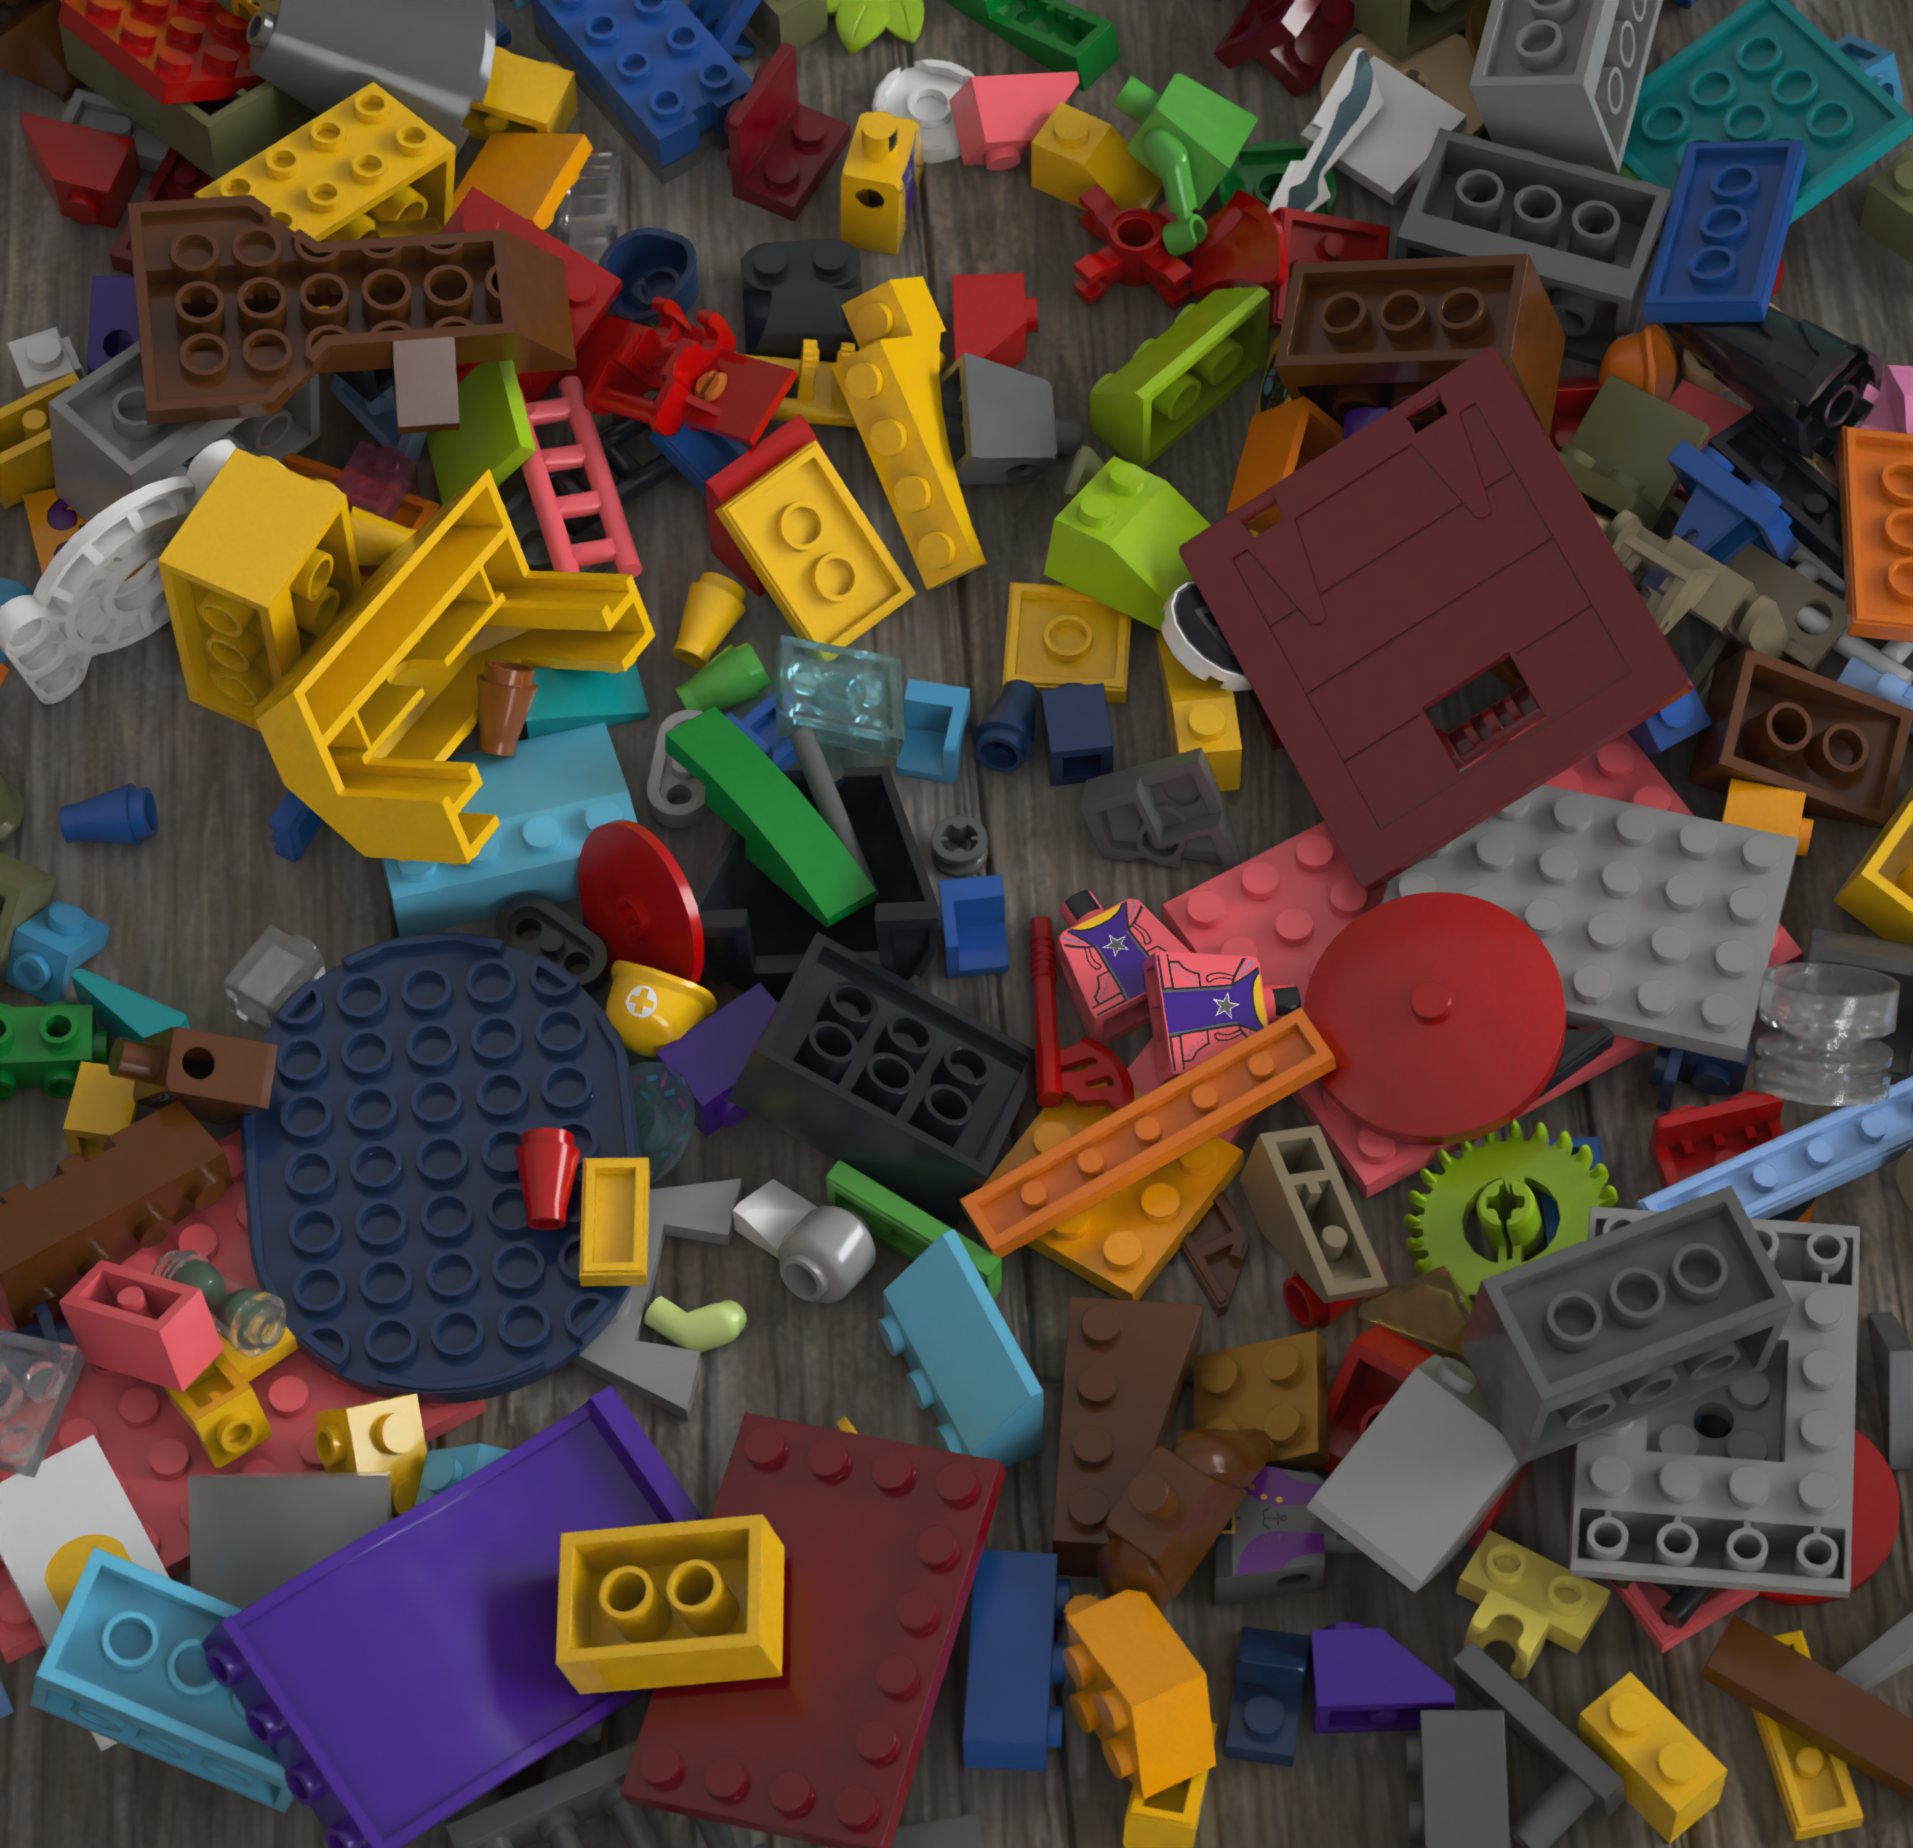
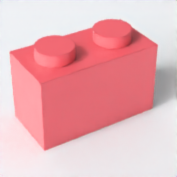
[59,1260,224,1392]

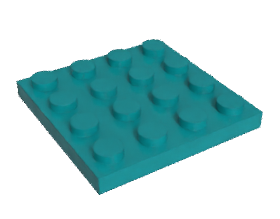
[1622,0,1913,225]

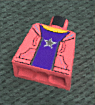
[1057,890,1191,1046]
[1142,951,1301,1084]

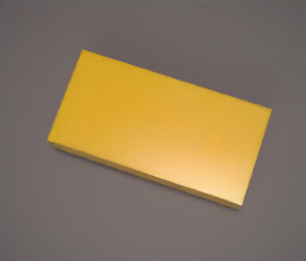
[579,1157,650,1286]

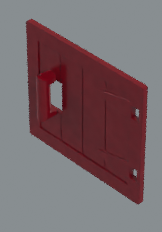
[1179,347,1693,892]

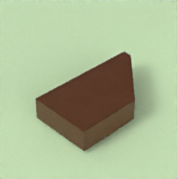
[1178,1191,1250,1317]

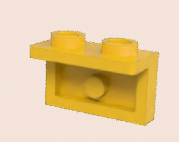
[314,1394,427,1519]

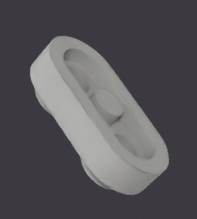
[647,709,710,828]

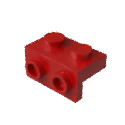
[1649,1090,1785,1189]

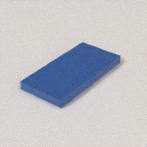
[1641,140,1807,323]

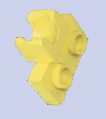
[1455,1530,1611,1680]

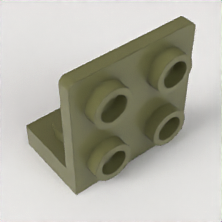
[1557,375,1710,532]

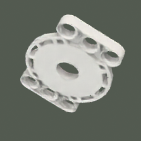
[0,440,236,704]

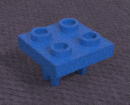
[1667,439,1799,565]

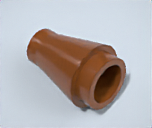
[477,660,539,756]

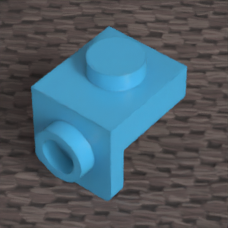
[5,900,110,1004]

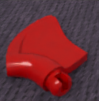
[1178,189,1288,299]

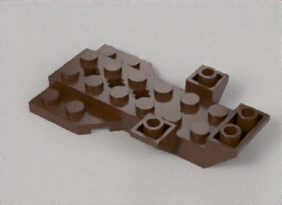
[127,195,577,434]

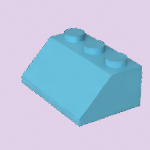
[878,1229,1043,1468]

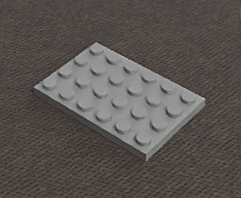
[1381,768,1799,1063]

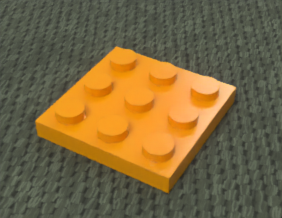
[982,1064,1244,1301]

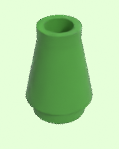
[674,641,771,712]

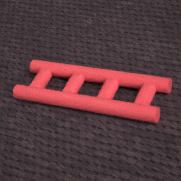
[520,376,643,578]

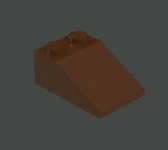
[1688,648,1913,829]

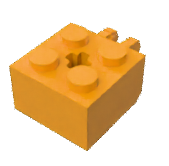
[1063,1589,1216,1799]

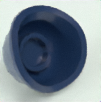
[599,228,699,326]

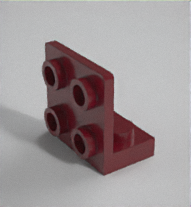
[724,42,851,222]

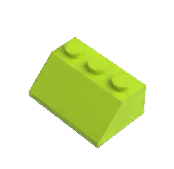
[1089,287,1270,470]

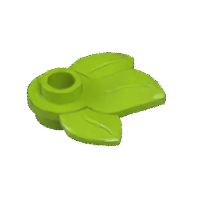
[827,0,925,54]

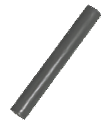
[789,726,881,907]

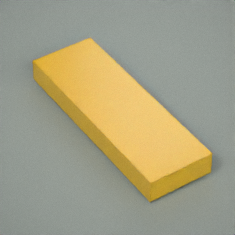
[1751,1630,1864,1841]

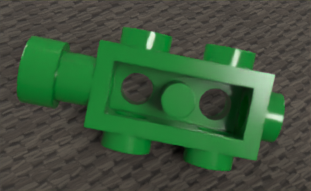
[0,1001,110,1100]

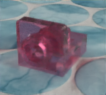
[335,441,420,521]

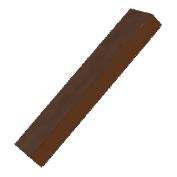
[1699,1614,1913,1802]

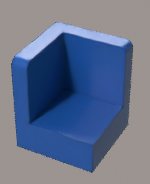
[938,874,1010,978]

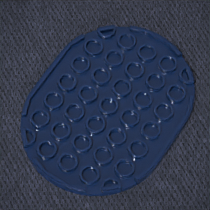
[241,932,640,1404]

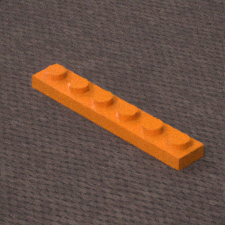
[960,1007,1336,1258]

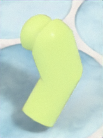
[644,1296,747,1353]

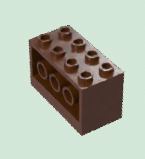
[1274,254,1566,437]

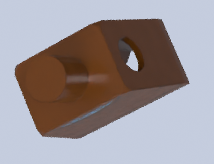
[108,1027,278,1125]

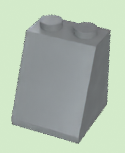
[1306,1354,1525,1593]

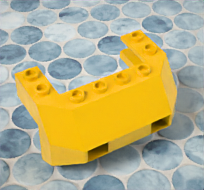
[253,469,655,865]

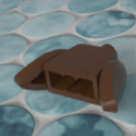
[1096,1428,1271,1614]

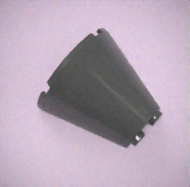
[246,0,496,158]

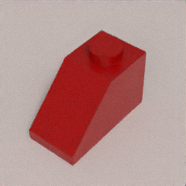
[20,112,142,229]
[952,273,1038,368]

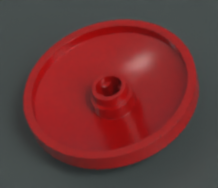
[1303,892,1567,1146]

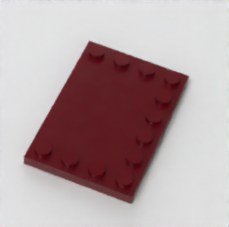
[620,1412,1006,1848]

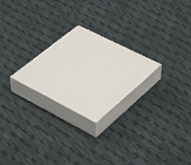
[1300,56,1467,206]

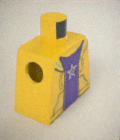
[840,111,924,256]

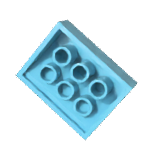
[380,722,637,937]

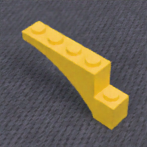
[831,276,987,590]

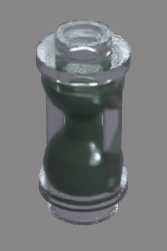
[151,1250,286,1357]

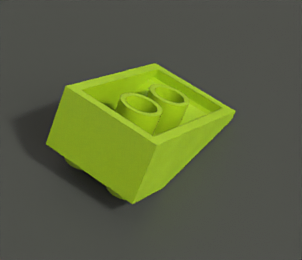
[1044,456,1211,632]

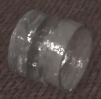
[1753,962,1900,1106]

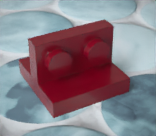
[1213,0,1355,97]

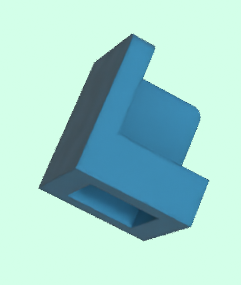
[896,679,971,784]

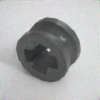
[931,815,988,878]

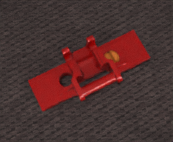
[556,296,798,446]

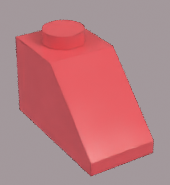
[949,71,1079,171]

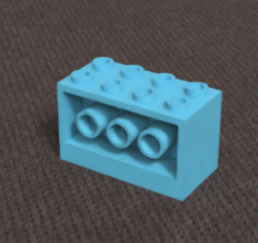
[30,1547,294,1813]

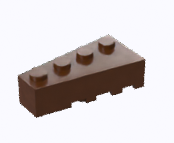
[0,1099,233,1330]
[1052,1297,1204,1578]

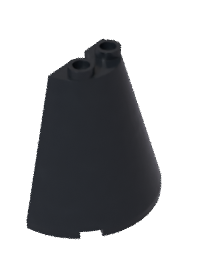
[694,766,940,1003]

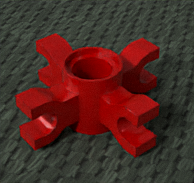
[1074,185,1197,310]

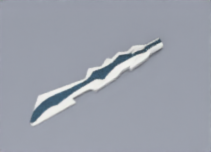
[1233,48,1384,290]

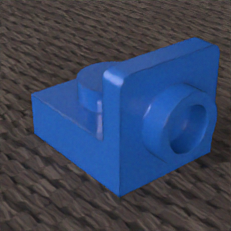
[687,0,761,58]

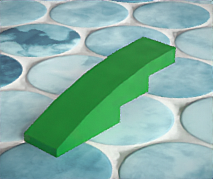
[665,706,876,928]

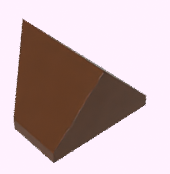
[0,0,87,103]

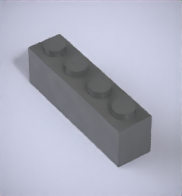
[1405,1710,1510,1848]

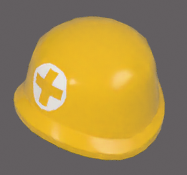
[606,960,717,1058]

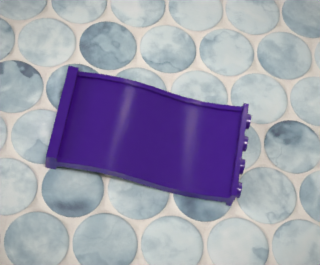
[201,1385,704,1848]

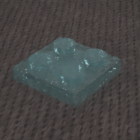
[774,635,905,758]

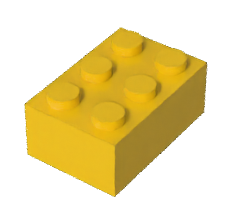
[556,1514,785,1694]

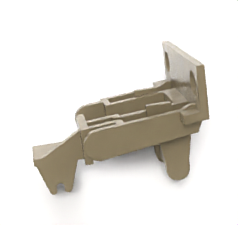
[1605,496,1847,700]

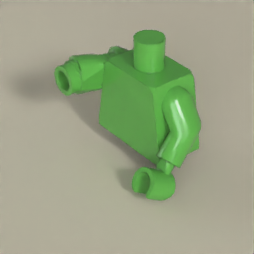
[1111,73,1258,256]

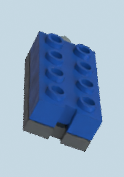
[531,0,753,184]

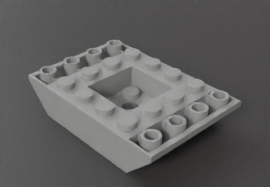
[1569,1206,1860,1598]

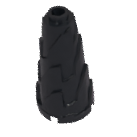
[1662,306,1883,461]

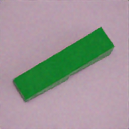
[943,0,1121,92]

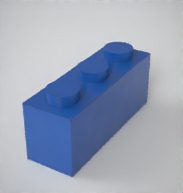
[963,1550,1070,1772]

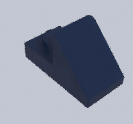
[1224,1626,1311,1767]

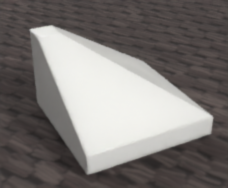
[732,1179,818,1259]

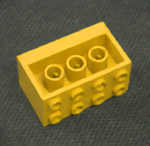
[194,82,456,309]
[157,447,362,731]

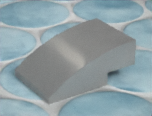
[188,1471,392,1610]

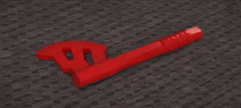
[1029,916,1134,1112]

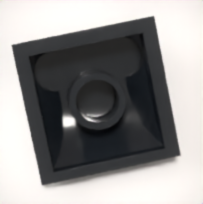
[741,239,862,362]

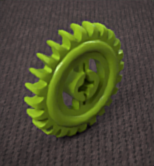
[1403,1119,1618,1312]

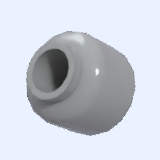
[778,1205,876,1304]

